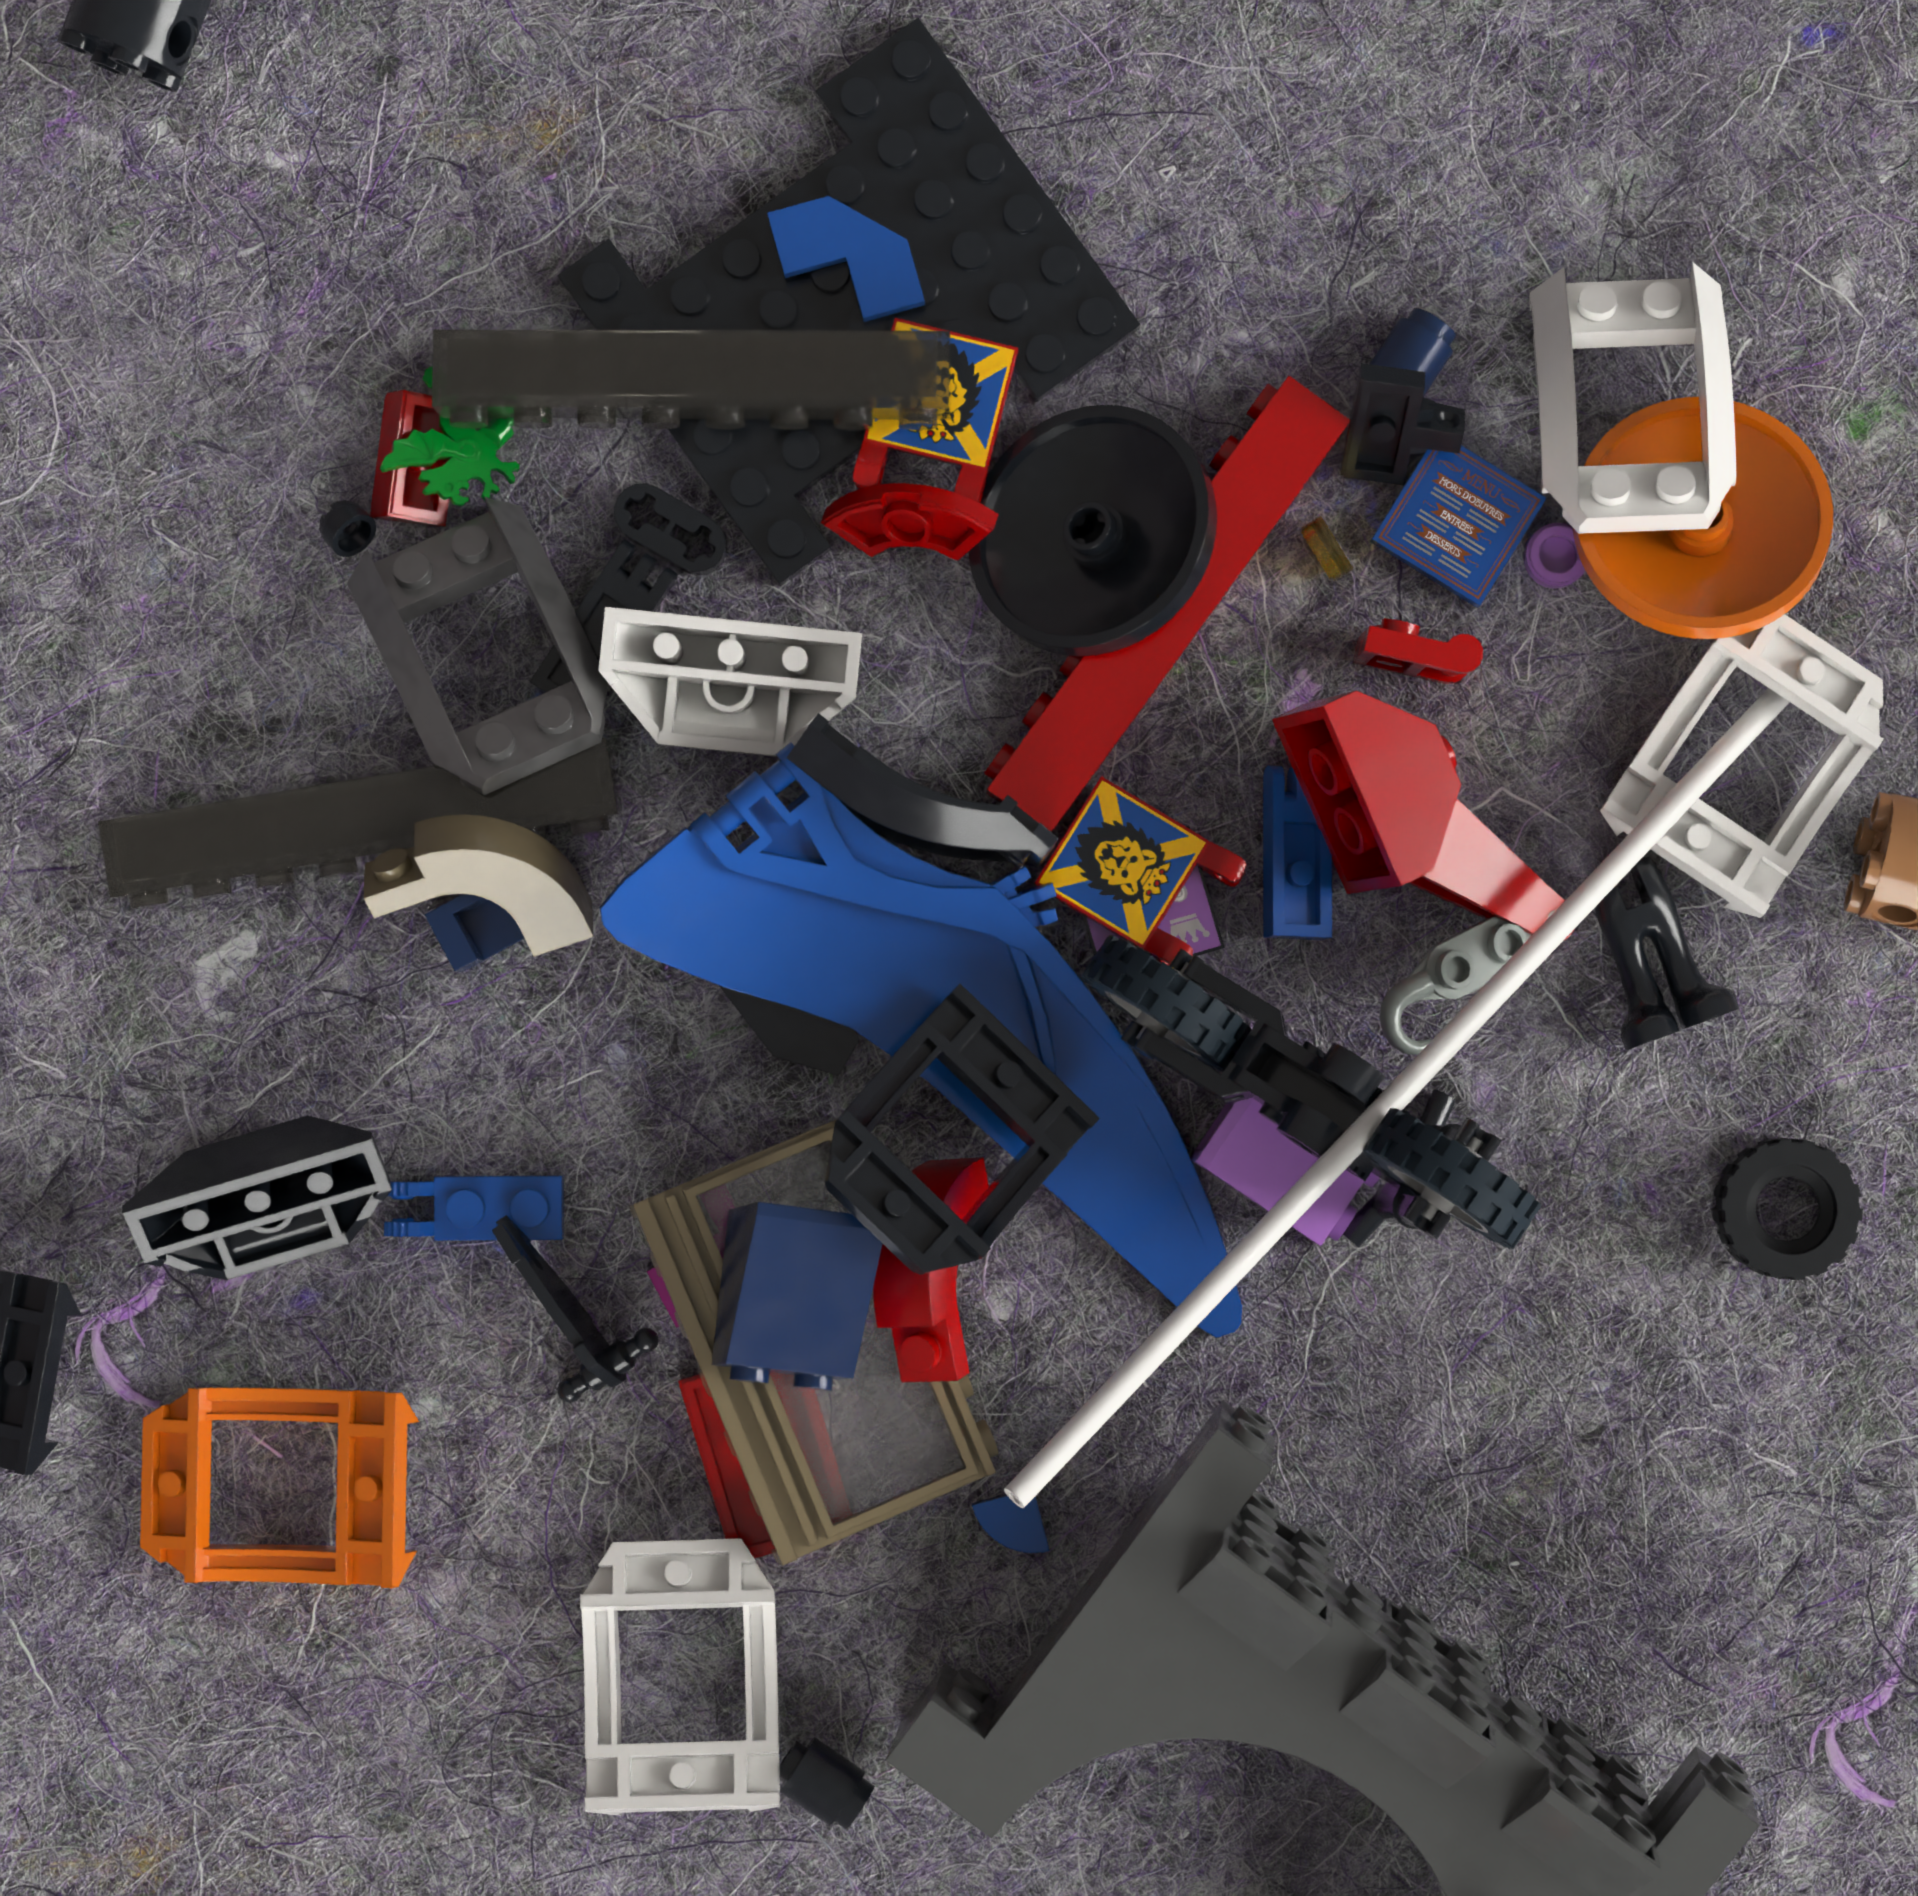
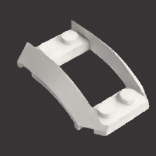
[1529,262,1736,534]
[1600,614,1883,918]
[580,1539,780,1816]

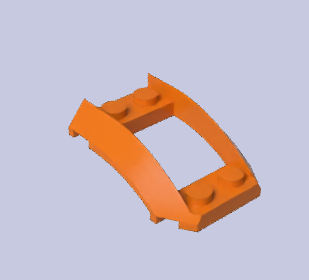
[140,1387,419,1588]

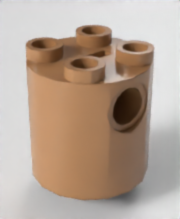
[1844,792,1918,931]

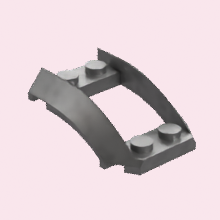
[347,497,611,796]

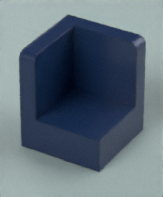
[424,894,525,972]

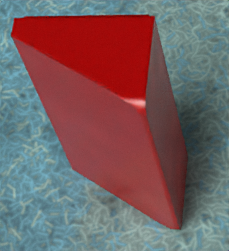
[370,390,462,527]

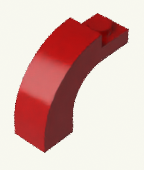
[873,1157,989,1383]

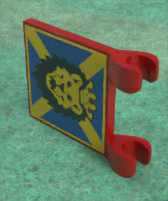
[853,318,1019,503]
[1034,776,1247,966]

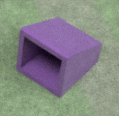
[1190,1098,1380,1246]

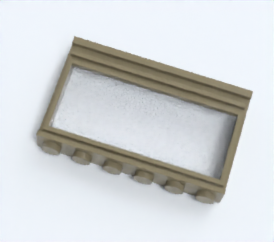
[629,1119,999,1566]

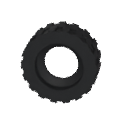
[1712,1138,1863,1280]

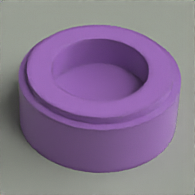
[1523,523,1585,589]

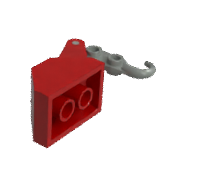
[1272,690,1575,1055]

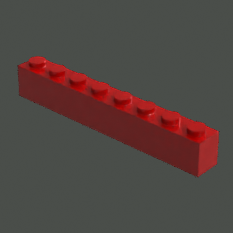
[984,375,1351,832]

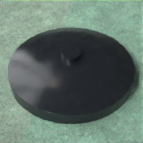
[968,405,1217,656]

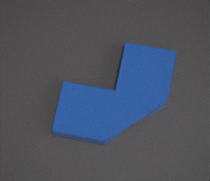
[767,196,925,322]

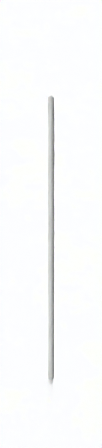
[1004,688,1790,1508]

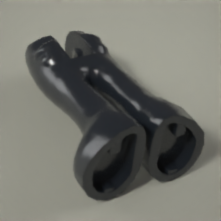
[1595,856,1740,1050]

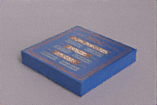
[1370,445,1547,608]

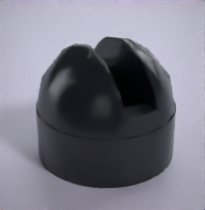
[319,500,376,557]

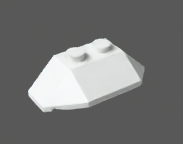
[598,607,862,757]

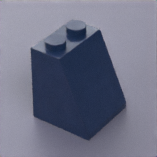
[711,1202,883,1391]

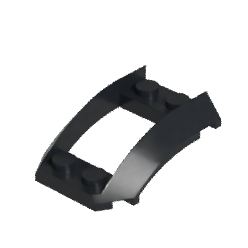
[787,713,1058,869]
[825,984,1100,1275]
[0,1269,81,1475]

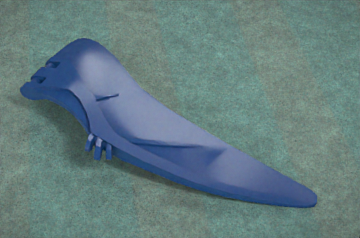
[599,742,1242,1338]

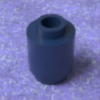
[1370,308,1456,397]

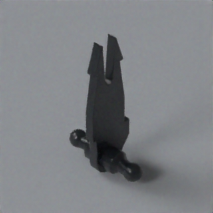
[492,1215,659,1403]

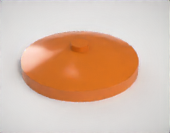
[1573,397,1833,639]

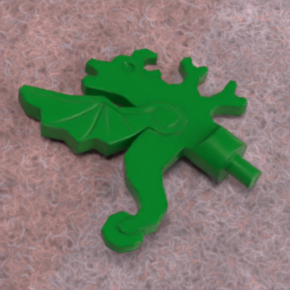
[380,366,520,506]

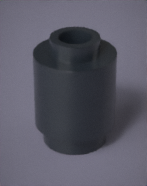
[779,1737,875,1829]

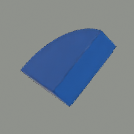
[972,1494,1050,1553]

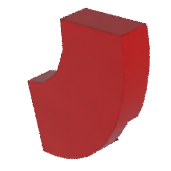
[821,483,999,561]

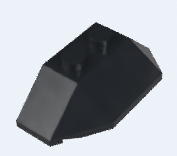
[122,1115,392,1280]

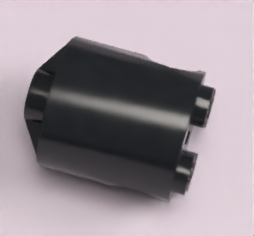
[57,0,211,92]

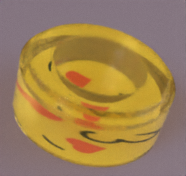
[1300,516,1354,581]

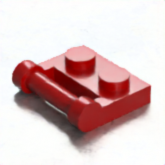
[1352,618,1483,684]

